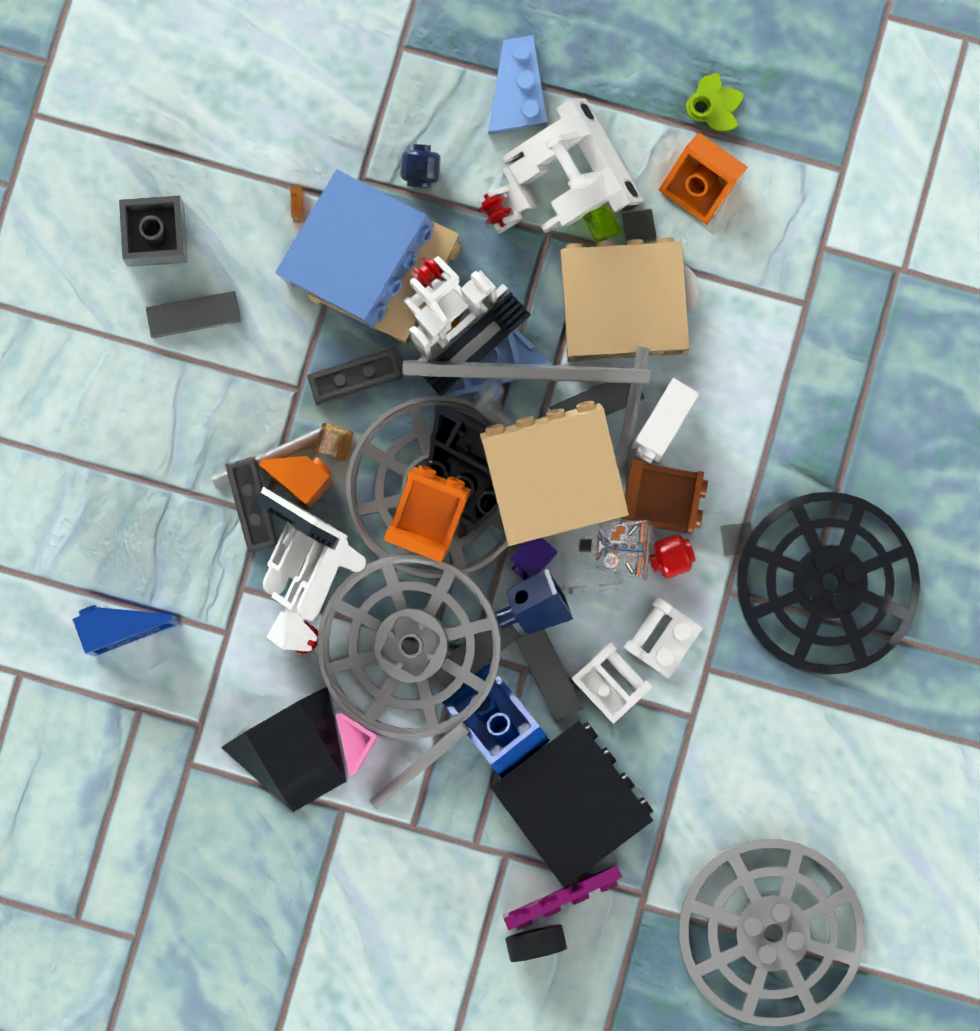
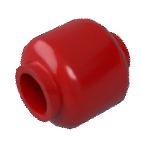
[648,535,696,579]

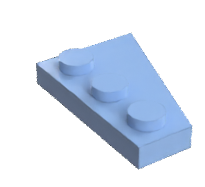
[488,36,547,134]

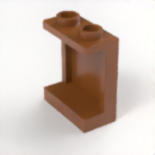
[620,459,708,534]

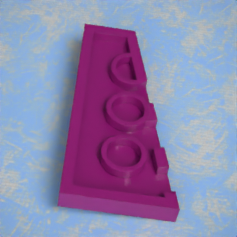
[503,865,622,931]

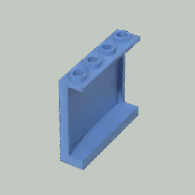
[275,169,434,329]

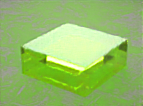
[583,205,622,243]

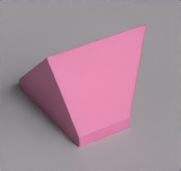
[336,713,380,775]

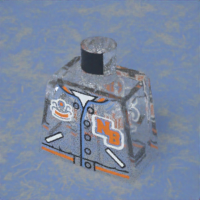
[579,520,652,581]

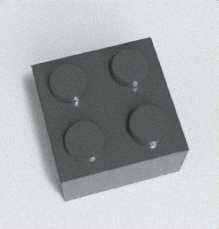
[119,195,188,267]

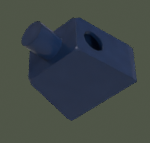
[495,569,573,634]

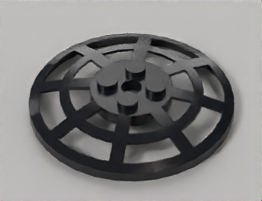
[736,492,920,675]

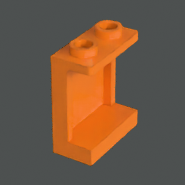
[383,465,471,563]

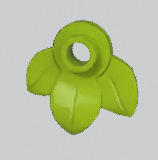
[686,73,744,131]

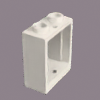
[632,378,700,464]

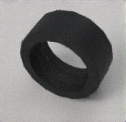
[505,924,567,962]

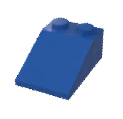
[72,605,181,656]
[442,664,550,778]

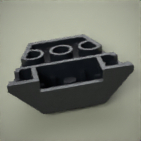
[426,405,499,530]
[221,687,347,812]

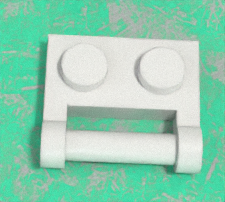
[623,597,703,679]
[571,642,653,724]

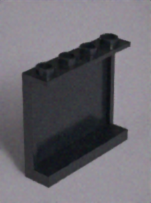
[490,720,654,887]

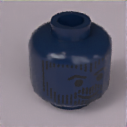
[400,144,441,188]

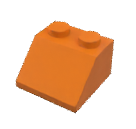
[658,132,748,225]
[259,456,334,510]

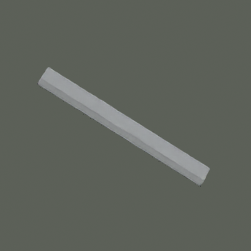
[402,360,651,384]

